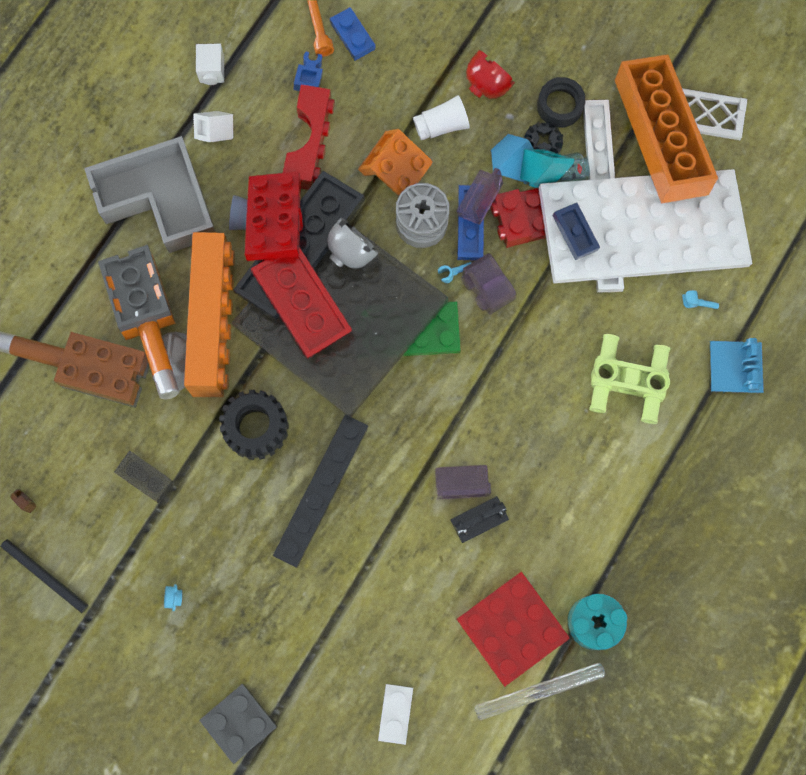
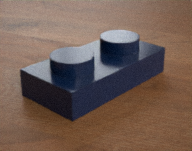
[552,202,600,260]

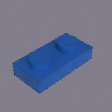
[330,7,375,61]

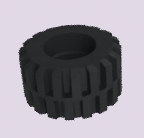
[219,389,289,460]

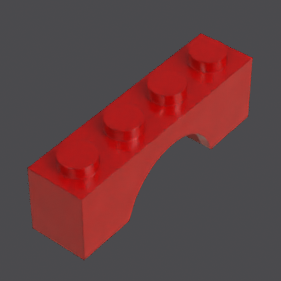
[283,84,335,190]

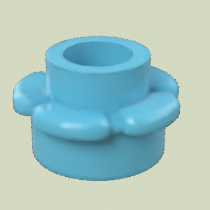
[164,584,182,611]

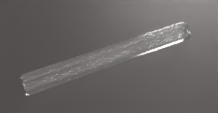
[475,663,605,720]

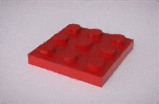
[456,571,570,687]

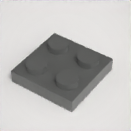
[199,684,278,764]

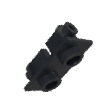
[450,496,509,543]

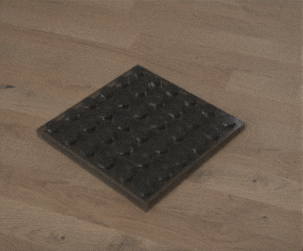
[231,224,449,418]

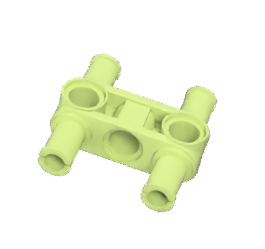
[589,334,671,424]

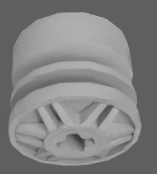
[396,183,449,248]

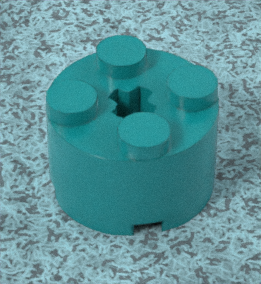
[568,594,627,650]

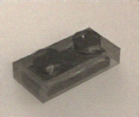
[114,450,174,503]

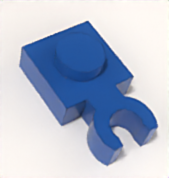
[294,51,323,91]

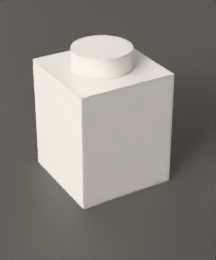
[196,44,224,85]

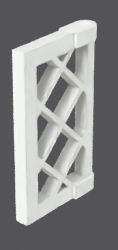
[682,88,747,140]

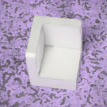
[194,111,233,142]

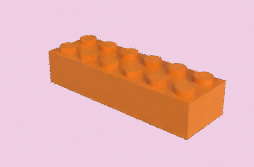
[615,55,718,204]
[184,232,235,397]

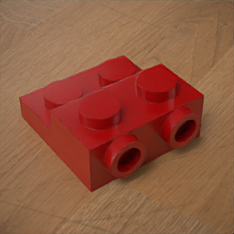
[490,188,546,248]

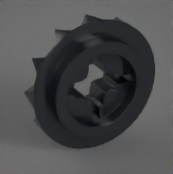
[524,121,563,154]

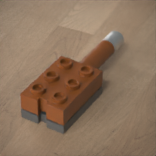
[0,331,149,408]

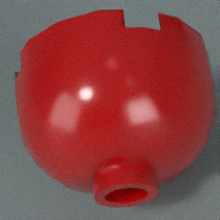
[466,50,515,99]

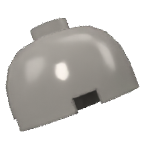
[327,217,379,268]

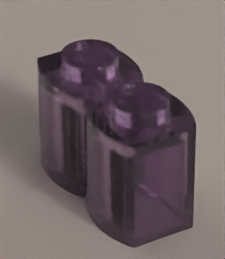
[461,253,517,315]

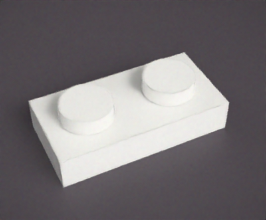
[378,684,413,745]

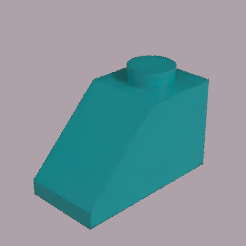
[520,149,574,188]

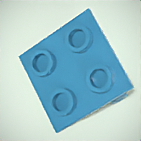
[710,338,764,393]

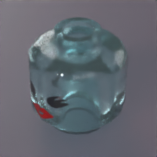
[559,152,590,182]

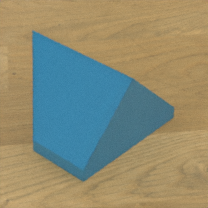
[491,134,533,185]

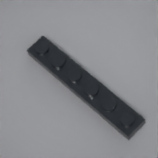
[273,415,369,568]

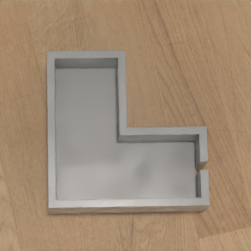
[84,136,216,253]

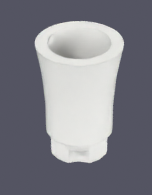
[413,95,470,140]

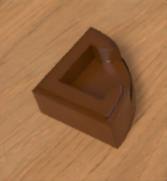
[10,489,37,513]

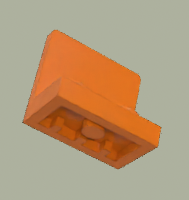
[358,129,433,196]

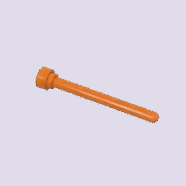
[307,0,334,57]

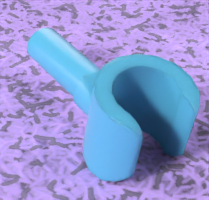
[438,262,473,283]
[682,290,719,309]

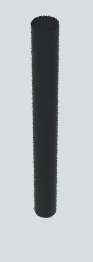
[0,539,89,614]

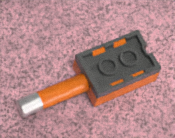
[98,245,179,399]

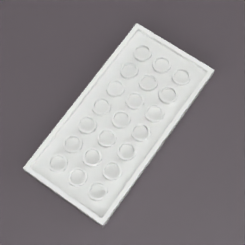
[539,169,752,284]

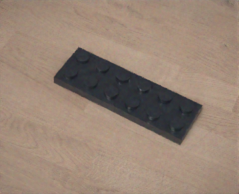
[233,171,365,320]

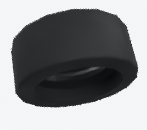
[537,77,586,128]

